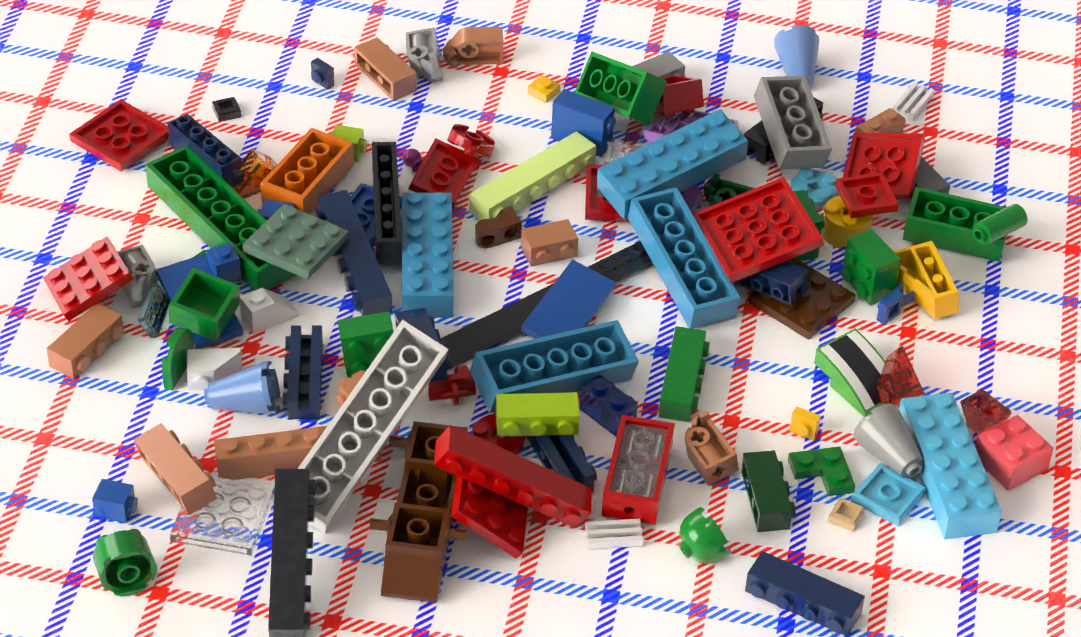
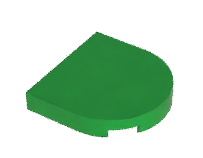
[162,328,194,391]

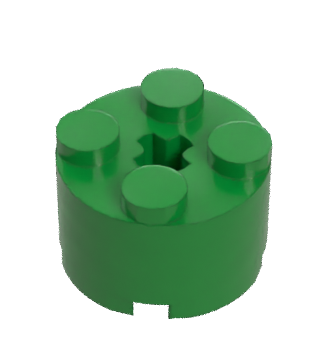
[93,528,157,596]

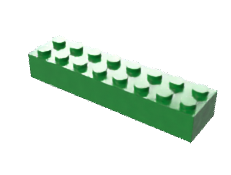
[145,145,296,291]

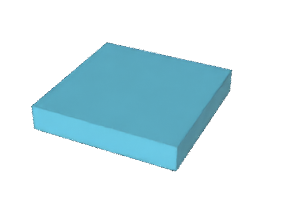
[851,463,927,526]

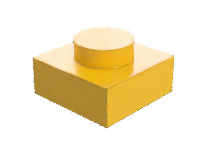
[527,75,560,103]
[790,406,821,441]

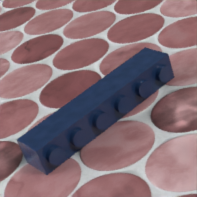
[315,190,392,316]

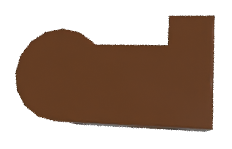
[475,206,522,248]

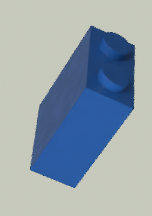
[551,89,616,157]

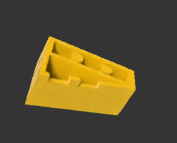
[894,241,959,319]

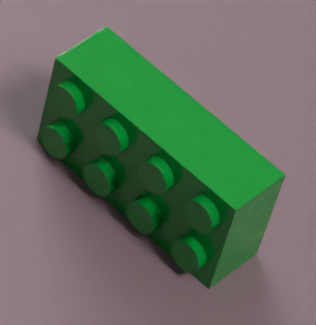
[574,51,667,125]
[902,187,1007,262]

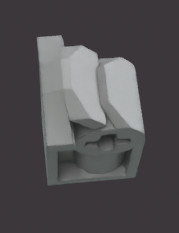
[405,27,443,82]
[117,244,158,308]

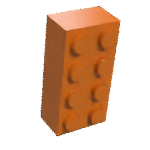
[260,127,354,214]

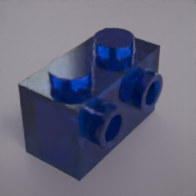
[580,375,638,437]

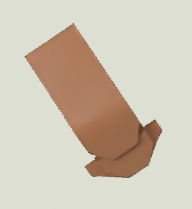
[443,26,504,68]
[684,411,739,486]

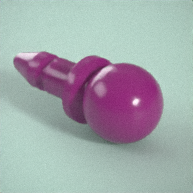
[402,148,424,172]

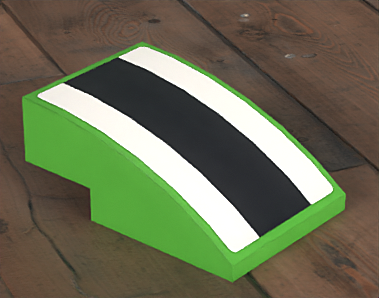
[814,328,904,417]

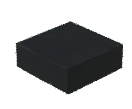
[212,97,242,122]

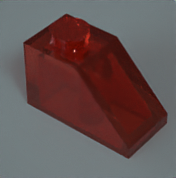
[877,346,925,408]
[960,389,1012,435]

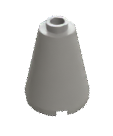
[853,404,924,477]

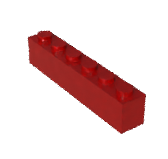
[434,425,592,528]

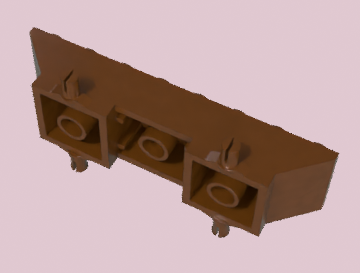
[369,421,468,603]

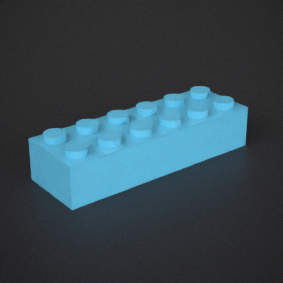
[899,393,1002,540]

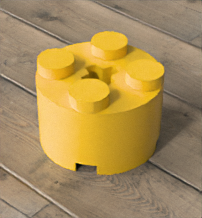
[822,196,873,249]

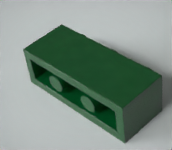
[741,450,796,532]

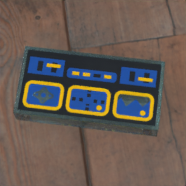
[138,283,170,338]

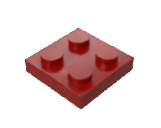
[835,172,899,218]

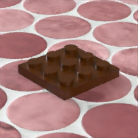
[749,259,856,340]

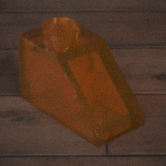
[232,148,277,199]

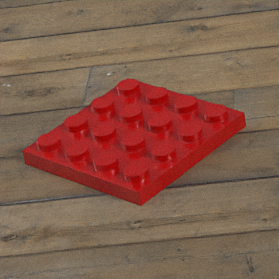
[693,177,824,284]

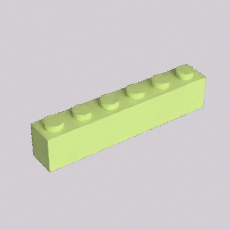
[469,131,596,220]

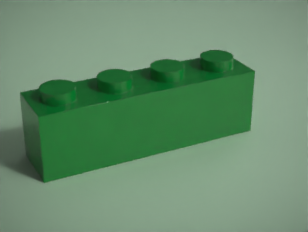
[658,326,710,422]

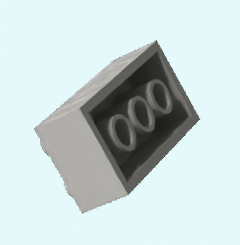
[753,75,832,170]

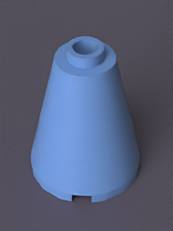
[774,25,820,87]
[204,361,280,414]

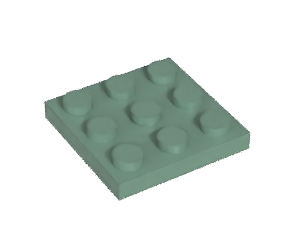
[243,204,349,280]

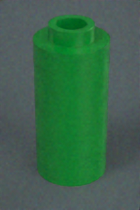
[973,204,1028,245]

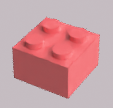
[975,414,1054,491]

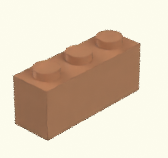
[354,37,418,101]
[46,303,124,379]

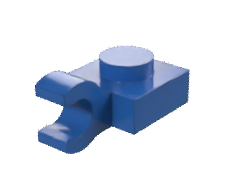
[876,284,914,325]

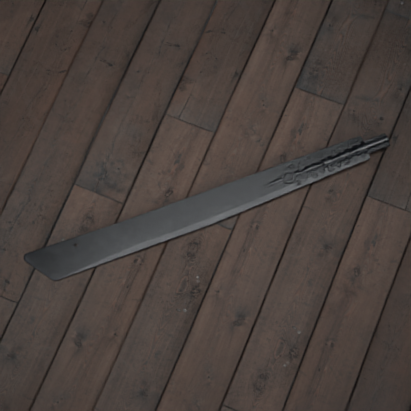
[440,241,652,371]

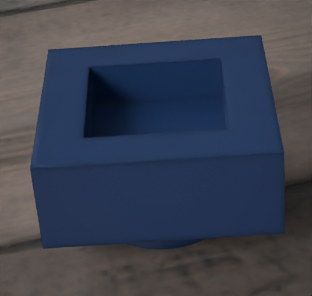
[311,57,334,90]

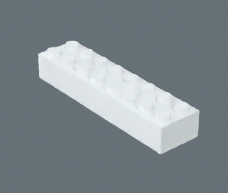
[298,320,448,533]

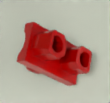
[428,365,476,406]

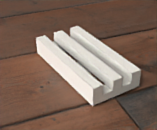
[892,82,934,120]
[585,519,644,549]

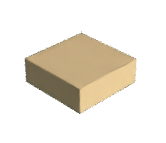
[828,498,865,532]

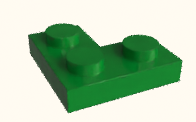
[788,446,855,496]

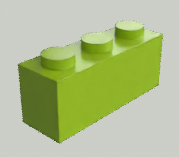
[496,392,580,436]

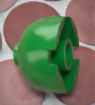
[678,507,731,564]

